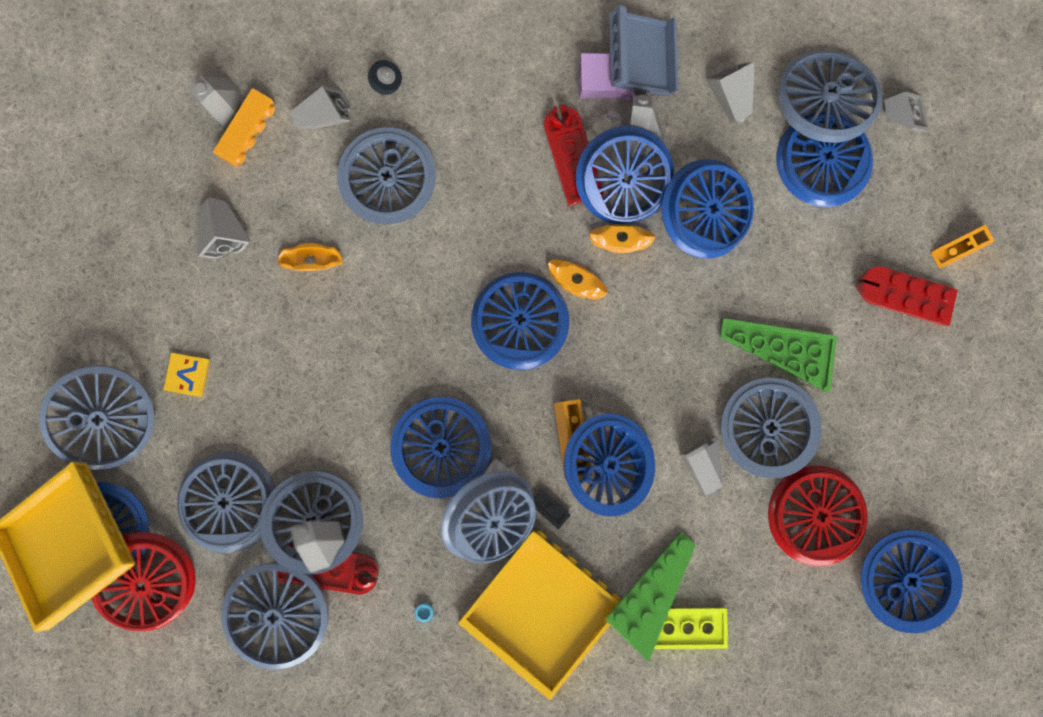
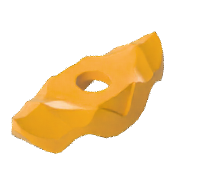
[589,224,655,253]
[278,243,343,271]
[548,259,607,299]

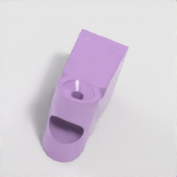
[579,53,635,101]

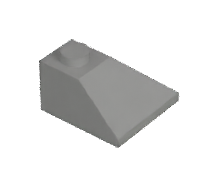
[884,92,930,132]

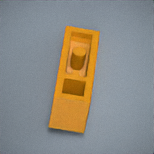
[930,224,995,269]

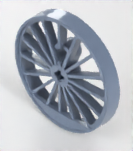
[778,50,882,143]
[39,365,154,470]
[221,562,329,669]

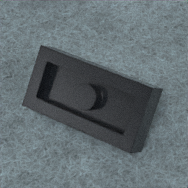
[534,489,571,530]

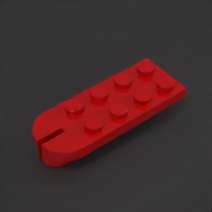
[544,104,604,206]
[856,266,958,327]
[278,543,379,595]

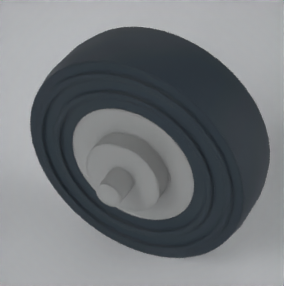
[368,60,402,95]

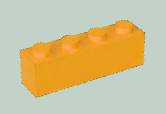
[213,88,275,168]
[554,399,592,480]

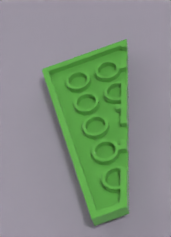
[719,318,837,393]
[604,532,696,661]

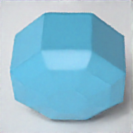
[414,602,434,623]

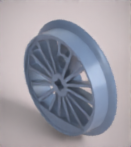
[337,127,436,224]
[721,378,822,478]
[177,452,276,553]
[260,471,363,574]
[441,471,536,563]

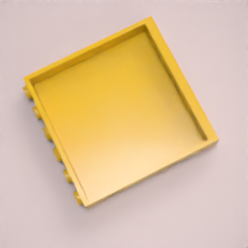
[0,462,135,632]
[458,530,622,700]

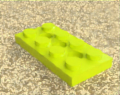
[654,607,728,649]

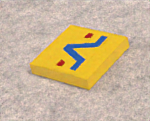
[164,353,210,397]

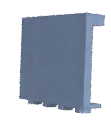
[609,5,679,96]

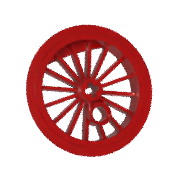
[768,466,868,566]
[91,532,196,632]

